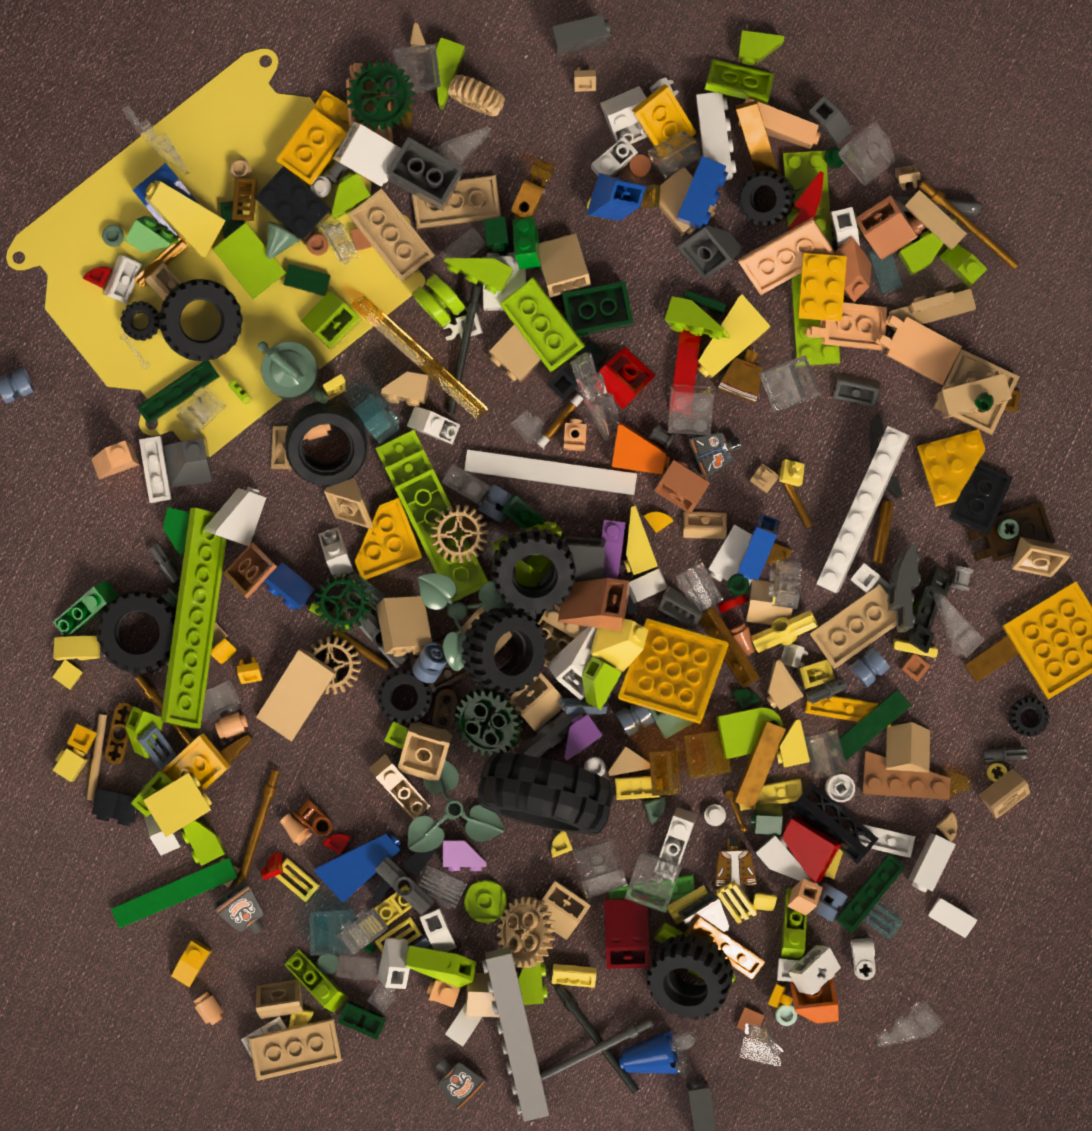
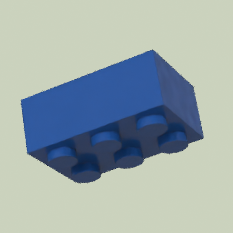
[677,156,728,230]

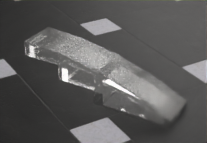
[122,105,190,175]
[571,352,620,441]

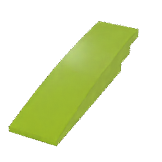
[375,430,488,602]

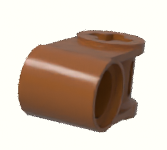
[293,798,334,836]

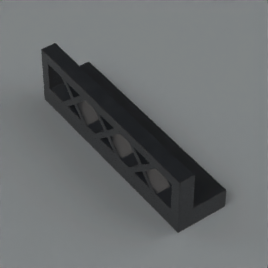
[791,783,879,864]

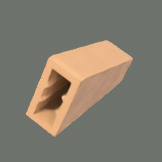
[738,98,821,149]

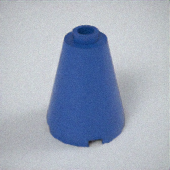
[619,1030,681,1074]

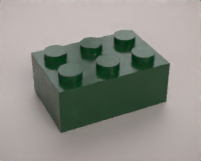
[562,281,634,337]

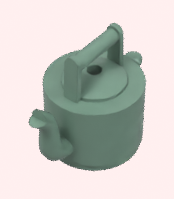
[258,341,328,404]

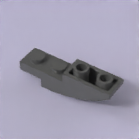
[888,544,921,632]

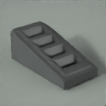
[657,586,703,630]

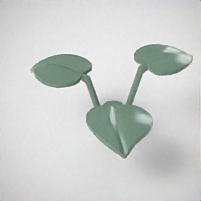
[418,573,511,671]
[408,760,504,852]

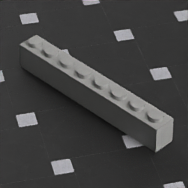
[482,947,549,1122]

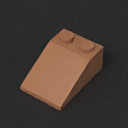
[223,542,277,599]

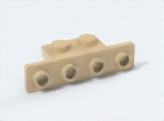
[888,289,976,332]

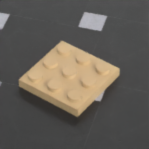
[933,349,1020,435]

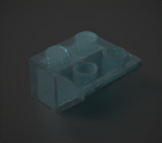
[310,909,356,955]

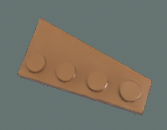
[863,751,951,800]

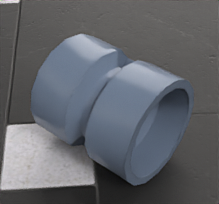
[0,367,35,404]
[478,484,513,524]
[412,642,447,683]
[849,647,890,687]
[615,704,655,737]
[813,882,848,922]

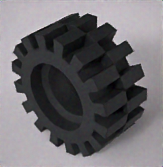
[120,301,160,341]
[1009,698,1050,737]

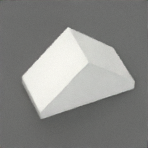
[144,814,181,855]

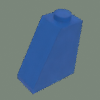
[738,513,780,580]

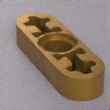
[105,703,133,764]

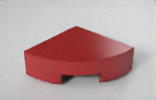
[83,267,112,289]
[718,594,748,613]
[322,834,352,855]
[261,851,283,880]

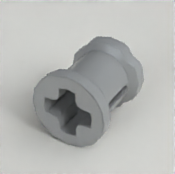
[950,566,974,591]

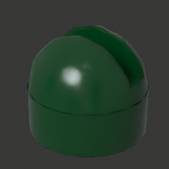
[975,392,994,411]

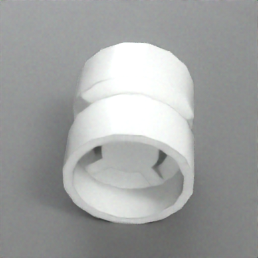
[825,774,855,802]

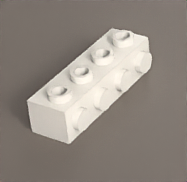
[696,92,736,180]

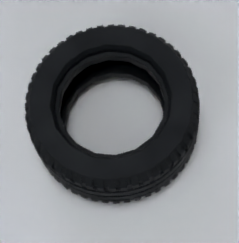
[285,400,368,487]

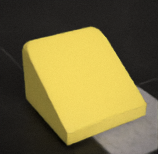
[753,892,777,911]

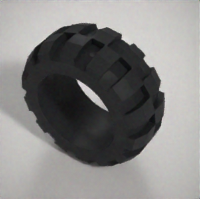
[477,752,614,835]

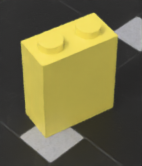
[143,773,212,837]

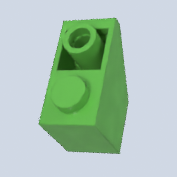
[125,216,179,252]

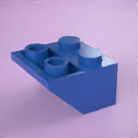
[587,173,646,221]
[264,562,317,610]

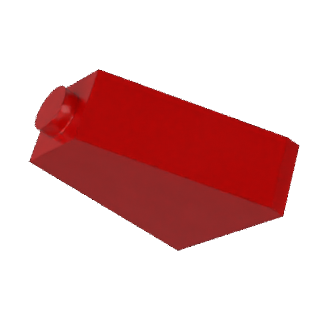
[782,817,842,883]

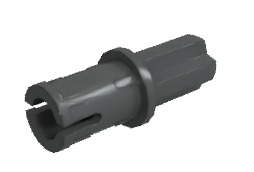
[149,543,181,585]
[807,677,847,704]
[984,746,1027,763]

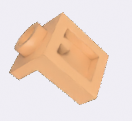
[427,979,460,1007]

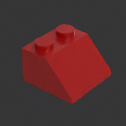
[592,347,656,409]

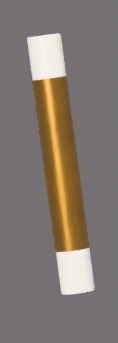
[537,394,583,448]

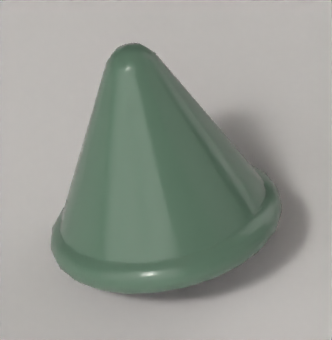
[266,221,300,259]

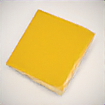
[211,638,237,664]

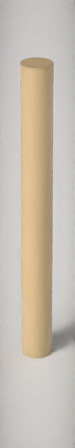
[86,714,107,801]

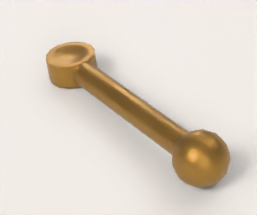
[725,790,748,833]

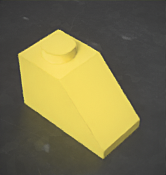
[776,720,810,768]

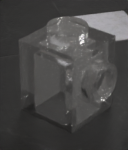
[510,410,544,445]
[367,982,398,1013]

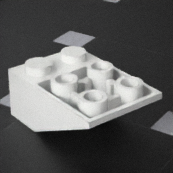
[547,626,598,700]

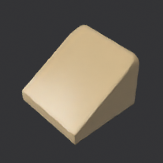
[410,23,427,51]

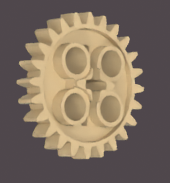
[497,897,556,968]

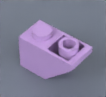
[443,840,487,871]

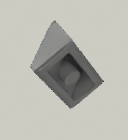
[833,373,880,407]

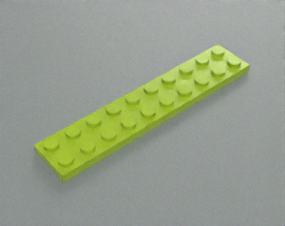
[783,151,840,366]
[161,508,227,729]

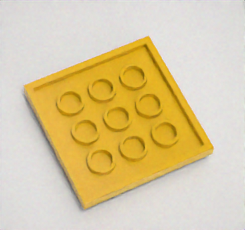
[1002,581,1092,700]
[618,619,729,724]

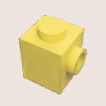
[53,748,88,782]

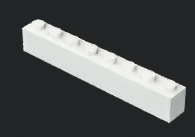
[817,426,910,593]

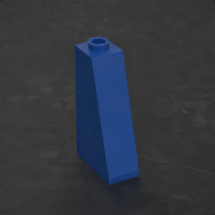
[314,833,401,902]

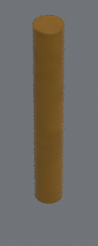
[776,469,813,528]
[332,629,390,671]

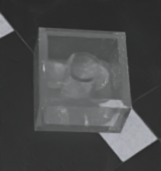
[667,384,714,436]
[625,851,683,913]

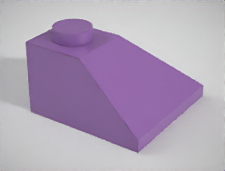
[565,713,603,760]

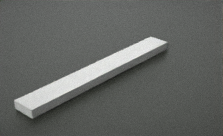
[464,450,637,495]

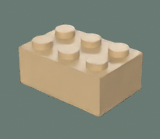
[937,371,1012,419]

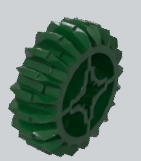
[314,573,373,632]

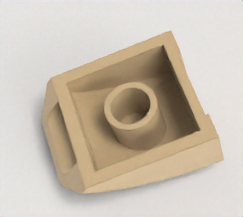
[397,722,452,781]

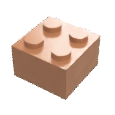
[654,460,710,514]

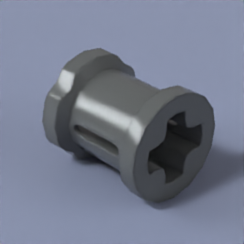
[322,159,349,185]
[648,424,676,450]

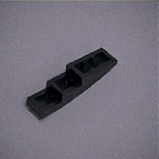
[372,847,438,902]

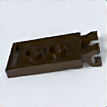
[967,502,1055,563]

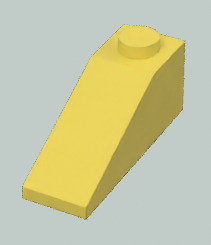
[623,506,658,576]

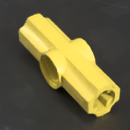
[751,610,818,653]

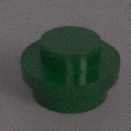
[825,147,845,169]
[728,573,749,595]

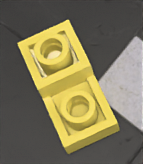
[53,636,100,661]
[370,885,412,929]

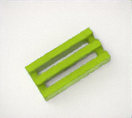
[228,380,252,405]

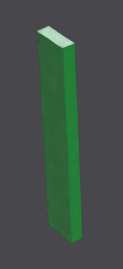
[111,858,238,929]

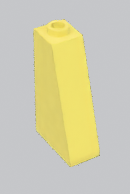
[145,180,226,258]
[697,294,770,379]

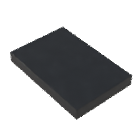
[949,463,1013,535]

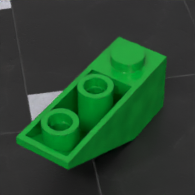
[53,580,118,637]

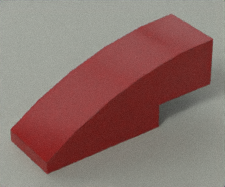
[787,171,824,231]

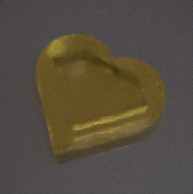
[946,770,970,797]

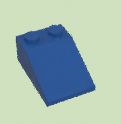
[133,163,200,238]

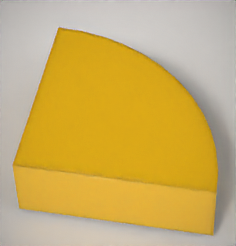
[643,512,673,533]

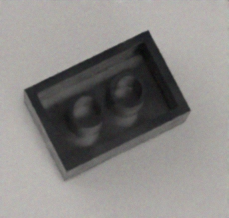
[255,166,332,244]

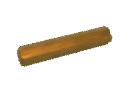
[134,237,187,287]
[872,501,894,564]

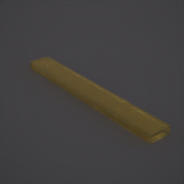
[350,296,488,419]

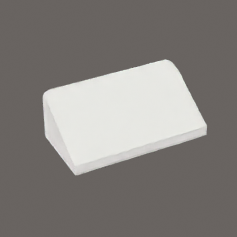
[103,255,142,304]
[928,897,977,938]

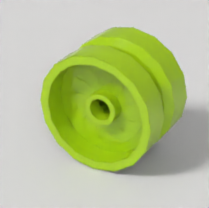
[412,273,465,329]

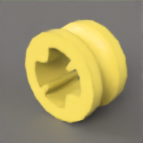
[987,763,1007,782]

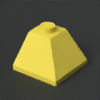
[590,619,648,672]

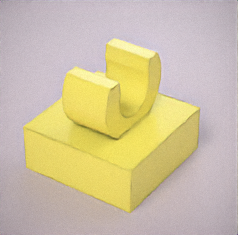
[779,459,805,487]

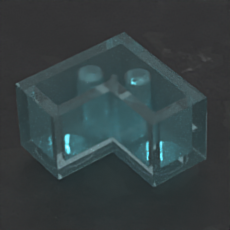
[353,395,400,445]

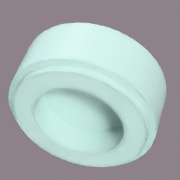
[775,1004,797,1026]

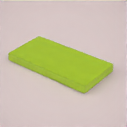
[499,277,585,372]

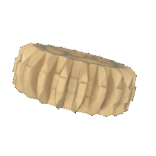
[447,75,505,116]
[430,505,489,563]
[307,637,361,694]

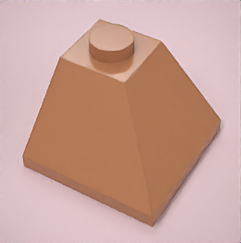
[834,236,872,302]

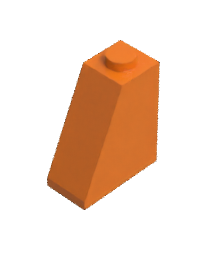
[612,422,670,475]

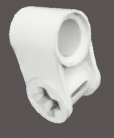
[850,938,876,980]

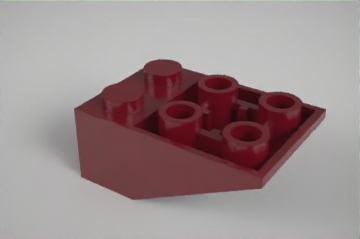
[604,898,650,969]

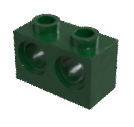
[483,216,509,253]
[337,1000,387,1040]

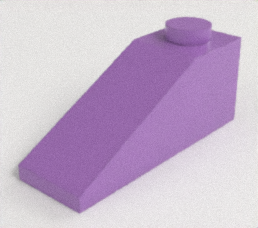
[601,520,625,579]

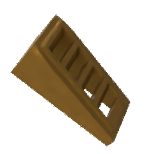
[232,177,258,221]
[219,735,253,765]

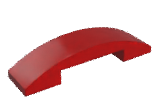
[669,330,701,413]

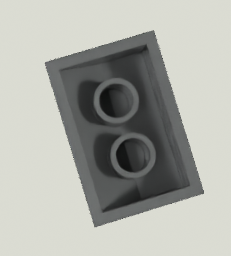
[386,137,464,211]

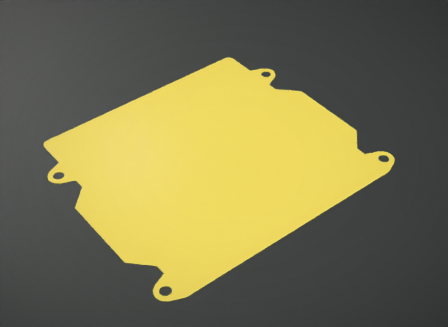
[6,49,425,457]

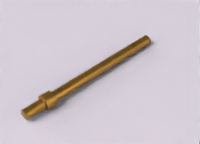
[919,180,1019,270]
[134,674,194,746]
[235,769,280,887]

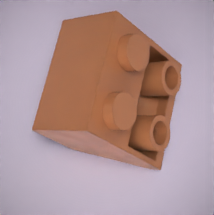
[855,195,918,260]

